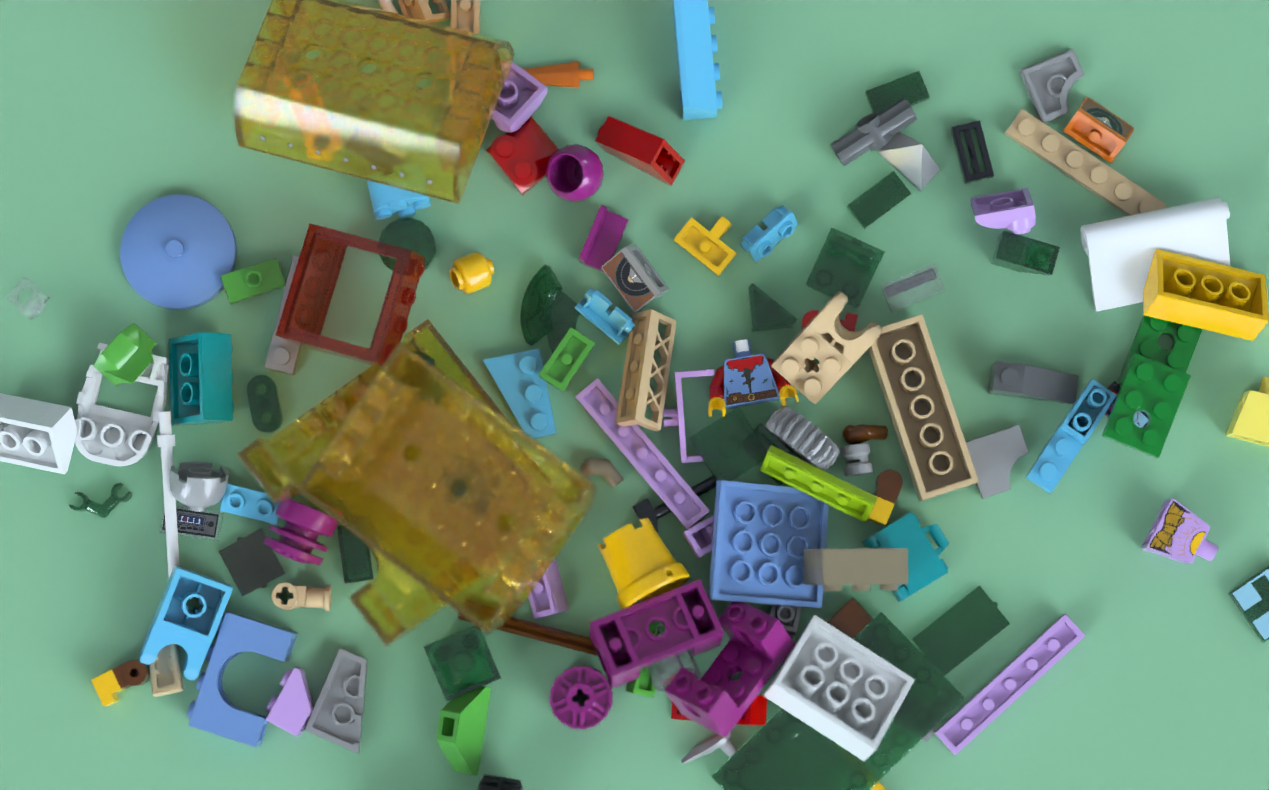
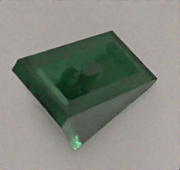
[748,283,798,332]

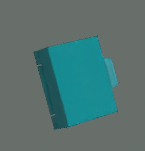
[862,512,949,602]

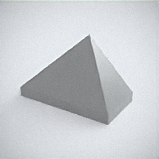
[878,132,940,191]

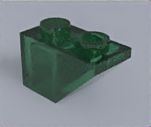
[991,231,1060,276]

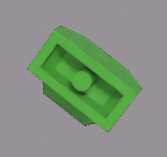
[94,323,157,386]

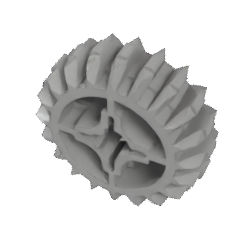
[766,406,840,471]

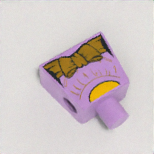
[1141,498,1219,564]

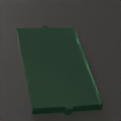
[912,585,1010,677]

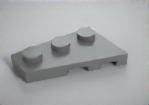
[304,648,368,753]

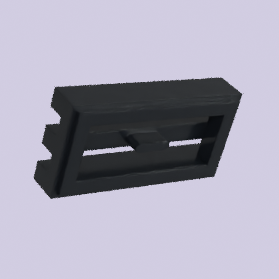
[951,120,994,184]

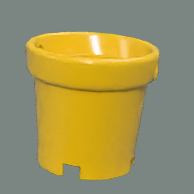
[597,518,690,610]

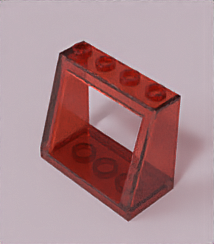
[276,224,426,370]

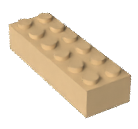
[868,314,979,502]

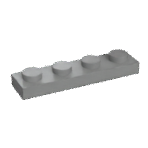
[264,256,323,375]

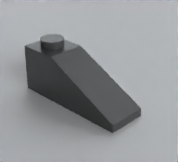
[988,361,1079,404]

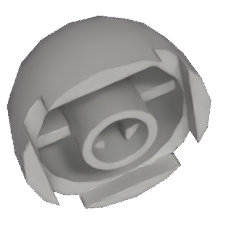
[170,461,229,512]

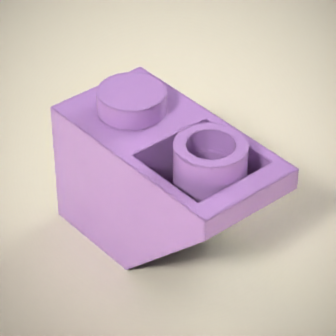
[266,667,314,737]

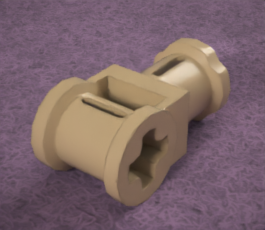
[271,582,332,611]

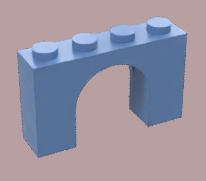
[187,612,298,747]

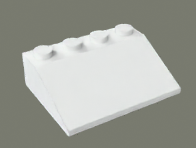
[764,615,915,761]

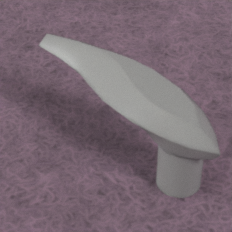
[681,733,737,764]

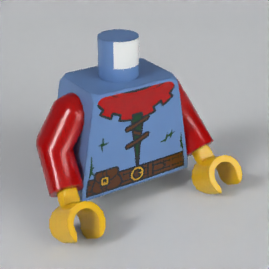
[708,339,799,417]

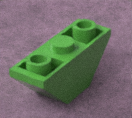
[436,683,491,776]

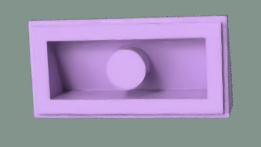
[520,554,569,619]

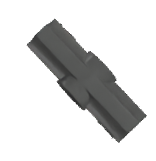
[830,97,917,166]

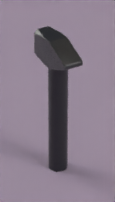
[633,474,718,533]

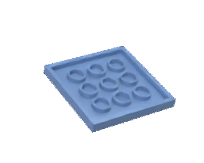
[708,480,829,608]

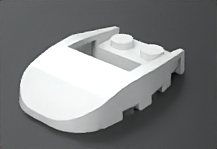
[75,343,169,466]

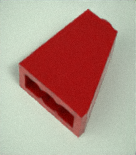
[595,116,685,186]

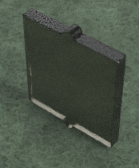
[219,528,285,596]

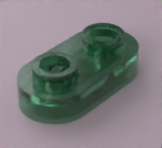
[247,375,283,433]

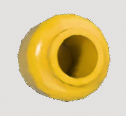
[449,252,495,294]

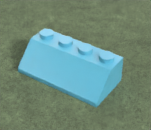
[673,0,723,120]

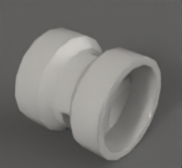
[840,443,874,477]

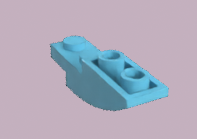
[1025,379,1117,494]

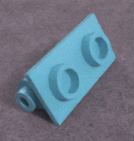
[740,205,799,263]
[575,288,636,345]
[220,483,282,525]

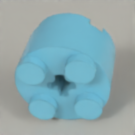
[366,164,431,220]

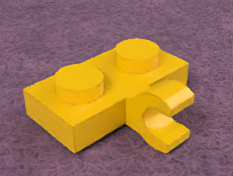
[673,216,737,277]

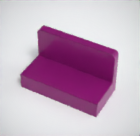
[579,205,629,273]

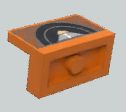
[1063,97,1134,163]

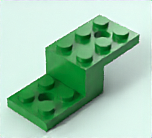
[1102,315,1203,458]

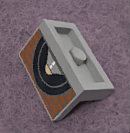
[601,244,670,312]

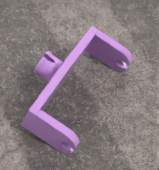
[663,369,720,463]

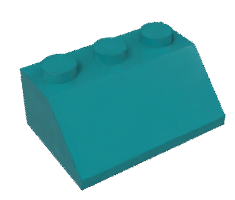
[168,332,234,425]

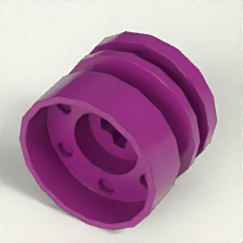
[263,496,340,566]
[550,666,613,729]

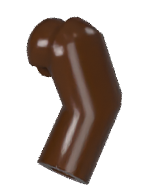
[842,424,888,445]

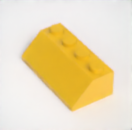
[1143,249,1269,341]

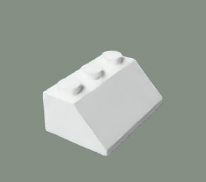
[0,393,77,474]

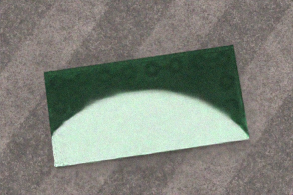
[712,612,965,790]

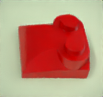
[486,116,559,196]

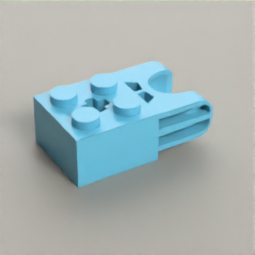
[139,564,233,681]

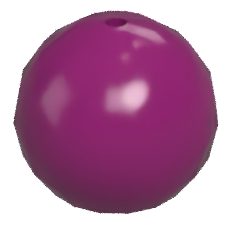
[546,144,604,202]

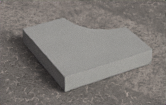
[1019,49,1084,124]
[966,425,1028,499]

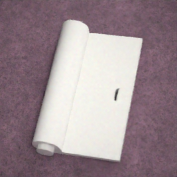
[1080,197,1231,312]

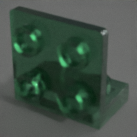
[806,228,885,308]

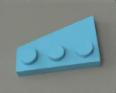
[483,349,557,440]

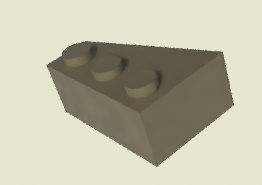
[803,548,908,591]

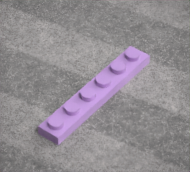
[575,378,710,530]
[934,614,1085,755]

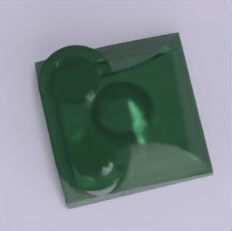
[424,623,501,701]

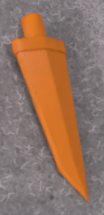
[523,61,594,88]

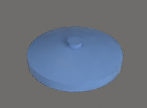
[120,194,237,310]

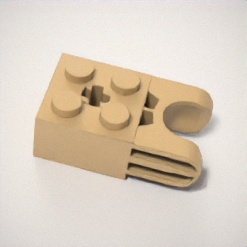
[771,291,883,405]

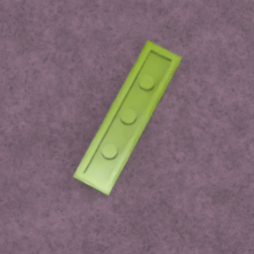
[759,445,878,523]

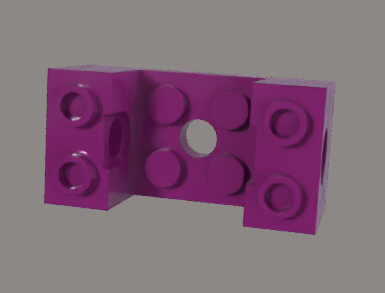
[589,579,724,689]
[664,601,795,738]

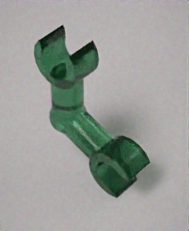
[69,482,132,518]

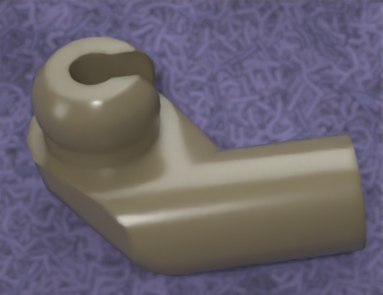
[580,457,624,488]

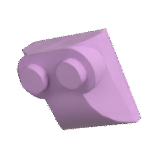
[466,55,547,133]
[970,188,1036,234]

